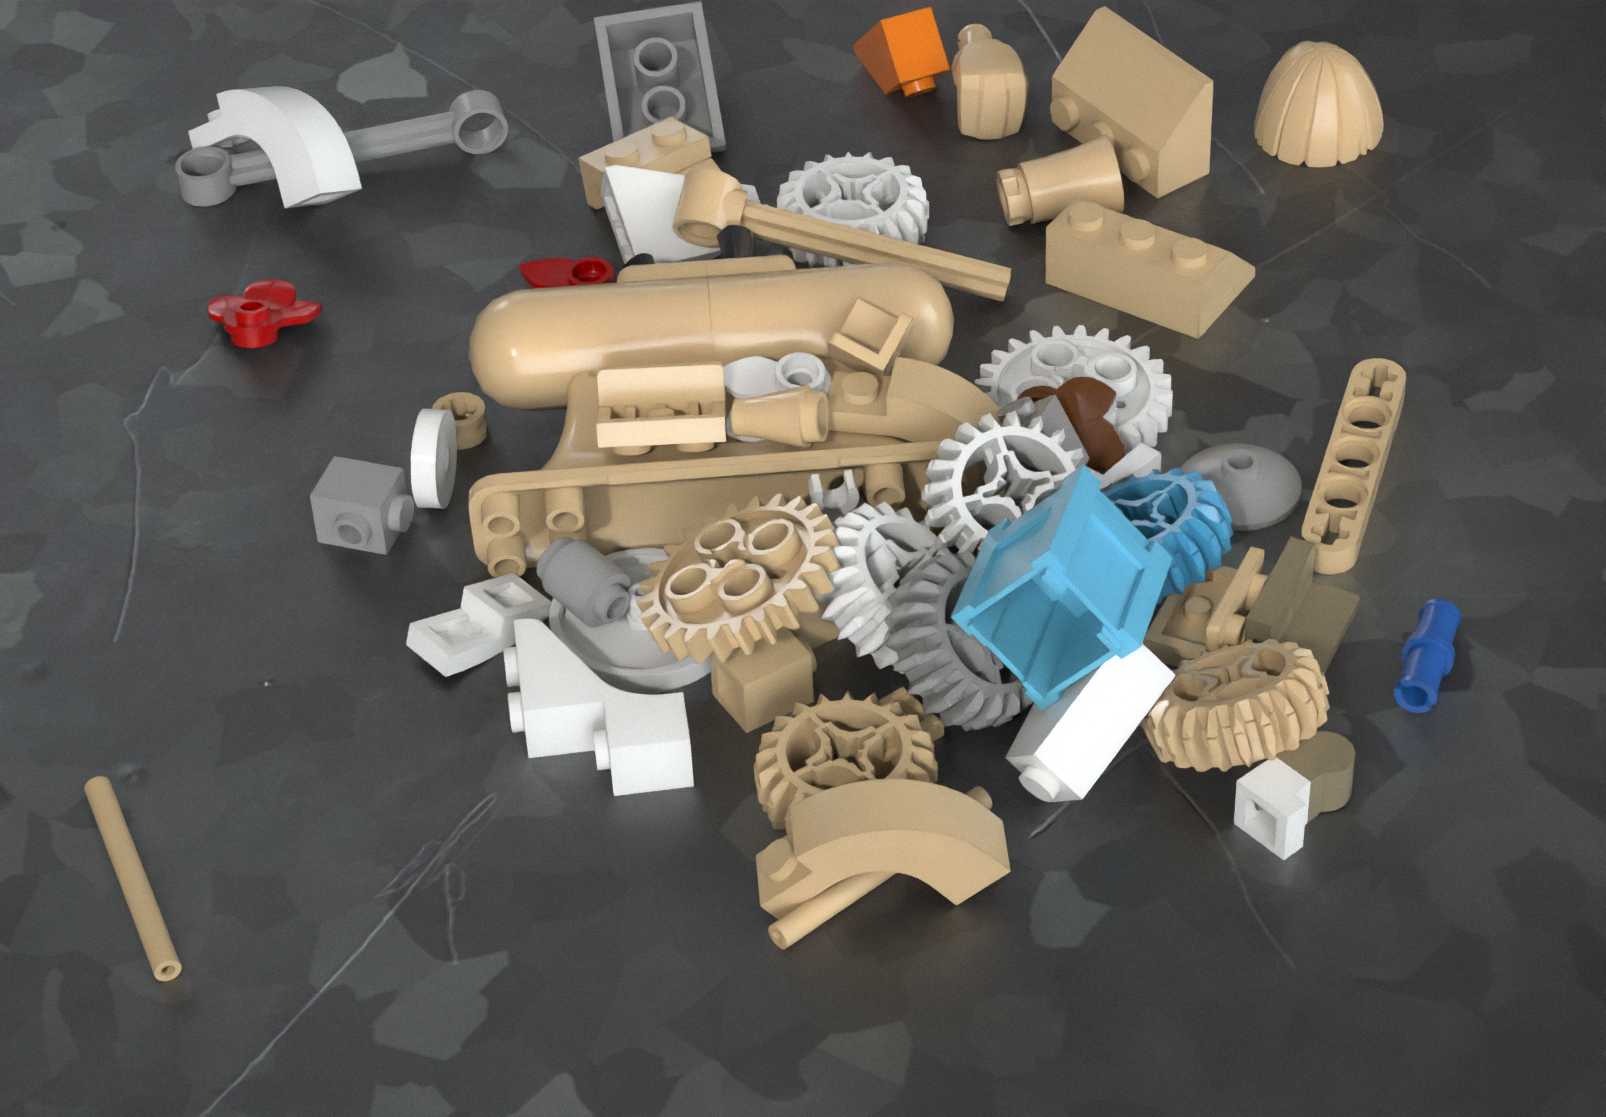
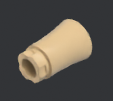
[996,135,1124,226]

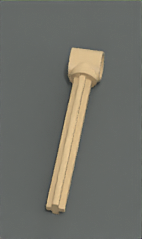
[672,168,1011,302]

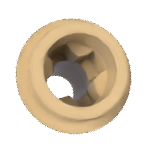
[731,385,829,449]

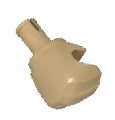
[951,23,1029,140]

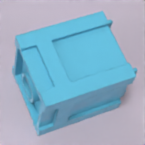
[951,464,1173,711]

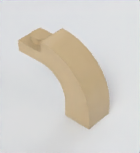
[827,357,1017,506]
[756,779,1011,920]

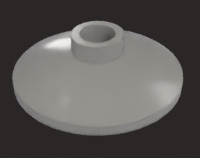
[1181,443,1302,531]

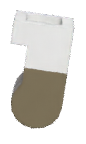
[1234,731,1356,860]

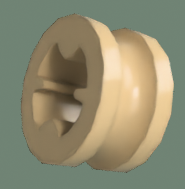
[432,392,488,450]

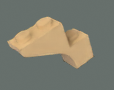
[710,599,840,733]

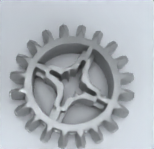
[883,550,1033,731]

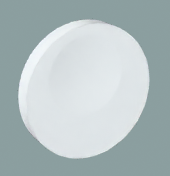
[549,548,711,694]

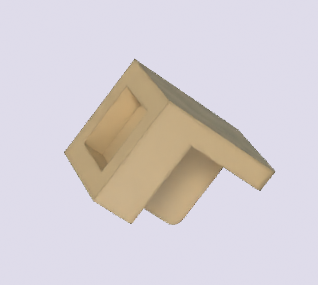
[828,298,913,377]

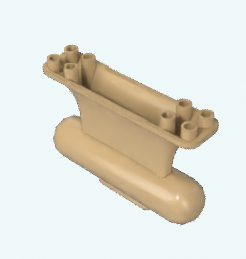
[468,255,979,578]

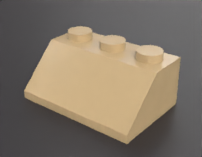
[1050,6,1214,199]
[1046,197,1255,339]

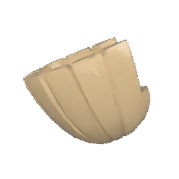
[1254,40,1384,167]

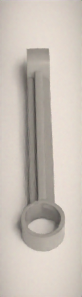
[175,90,508,207]

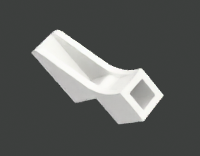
[503,618,694,796]

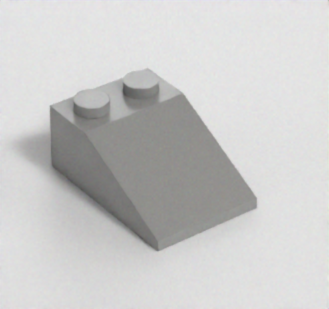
[594,1,727,153]

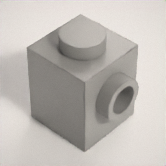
[310,456,414,555]

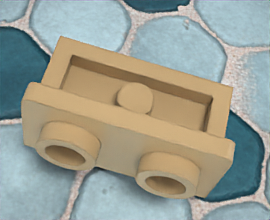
[578,117,712,209]
[596,361,727,455]
[1143,546,1269,667]

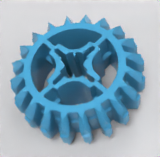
[1103,468,1234,605]

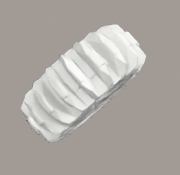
[777,152,929,268]
[921,411,1094,558]
[814,501,951,674]

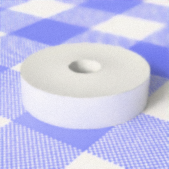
[411,409,457,509]

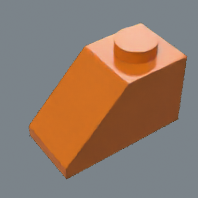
[853,7,950,98]

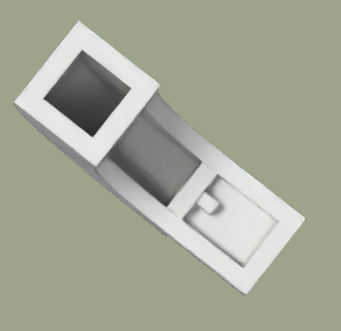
[188,86,362,208]

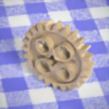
[636,494,841,664]

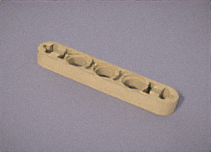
[1301,358,1406,575]

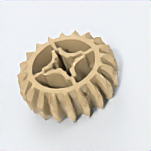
[1145,639,1330,772]
[754,690,938,834]

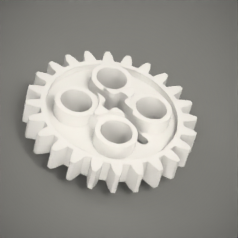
[975,325,1173,455]

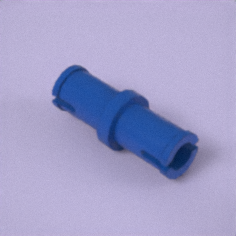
[1394,598,1461,713]

